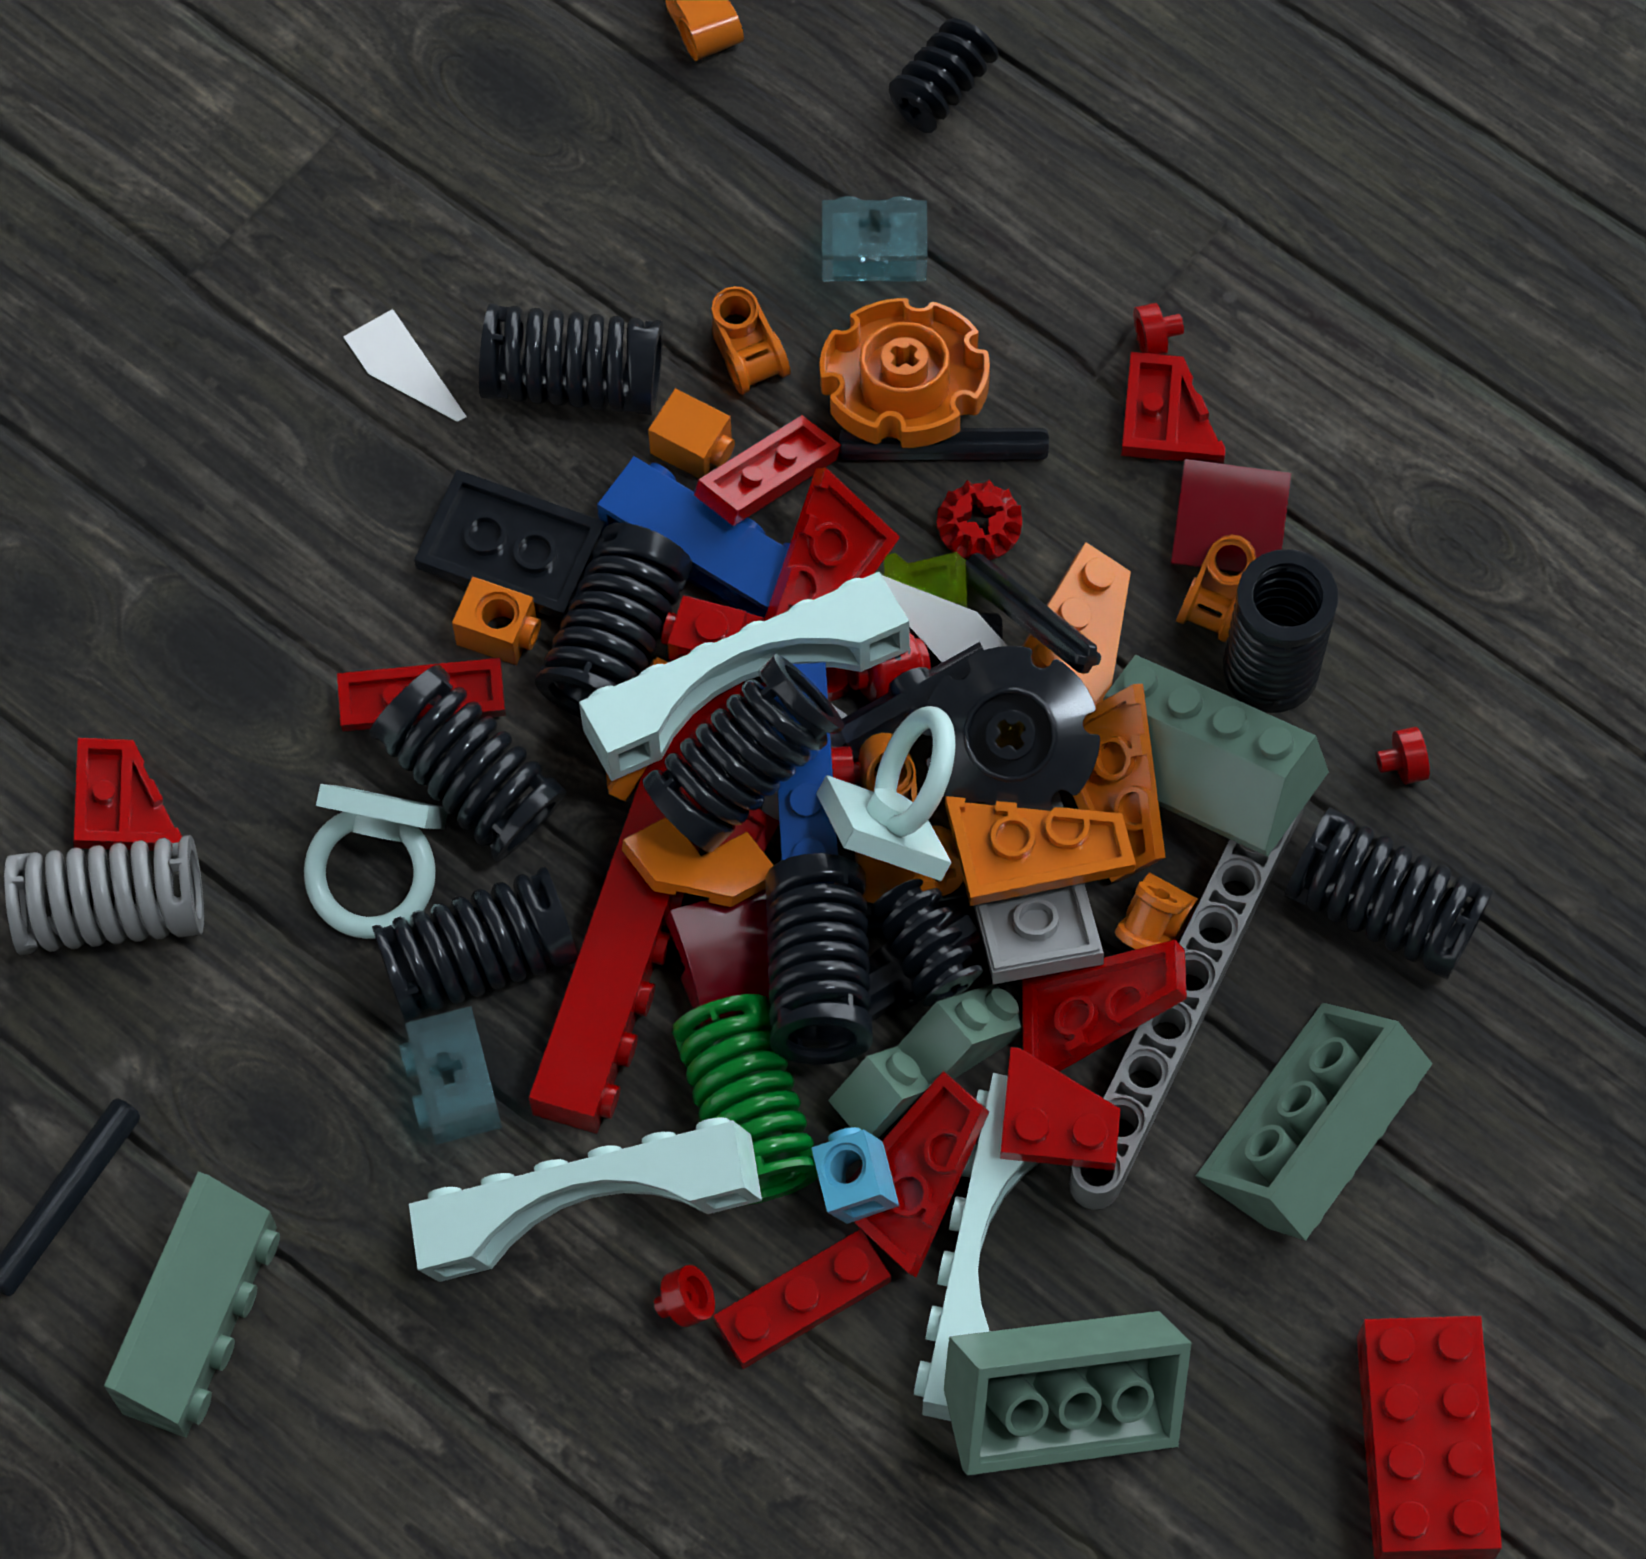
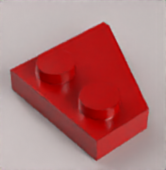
[1121,352,1226,464]
[74,738,182,851]
[1000,1047,1121,1170]

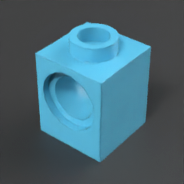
[811,1127,899,1224]

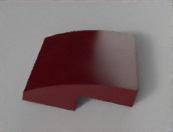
[1171,459,1291,573]
[665,889,770,1027]

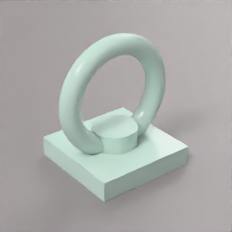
[816,706,956,881]
[304,784,448,939]

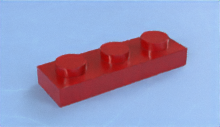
[694,415,841,526]
[337,658,506,732]
[713,1229,891,1369]

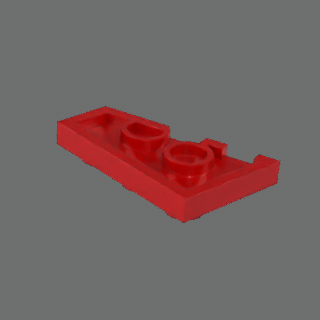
[764,467,900,621]
[1022,939,1187,1072]
[846,1071,990,1278]

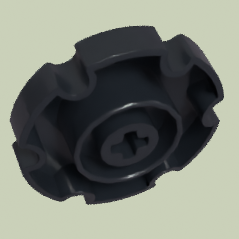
[922,646,1100,811]

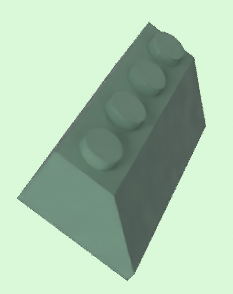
[1103,655,1329,857]
[1196,1003,1433,1241]
[104,1171,280,1438]
[944,1311,1192,1475]

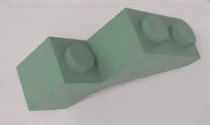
[828,984,1023,1138]

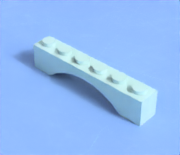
[579,572,910,781]
[914,1073,1039,1421]
[409,1118,762,1282]

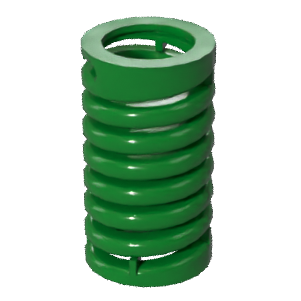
[672,994,819,1205]

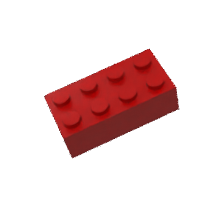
[1357,1316,1502,1559]

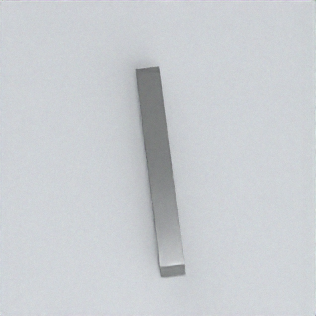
[1069,807,1304,1210]

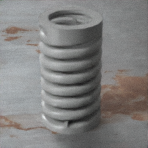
[4,835,204,955]

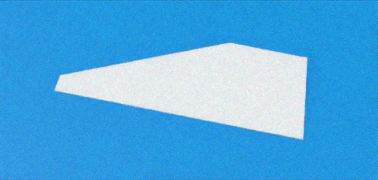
[343,309,467,422]
[882,575,1007,662]

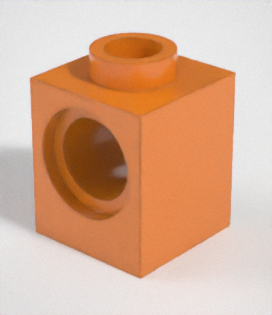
[452,577,541,666]

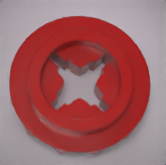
[937,479,1022,560]

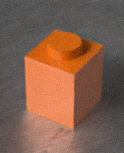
[648,388,735,479]

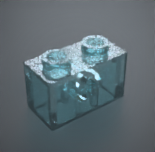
[822,196,927,281]
[399,1006,502,1145]

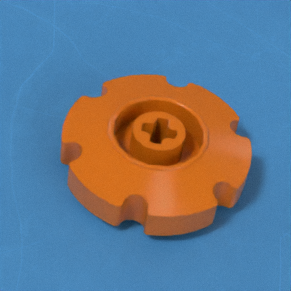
[820,298,990,448]

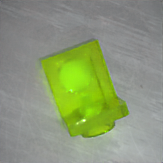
[883,552,967,608]

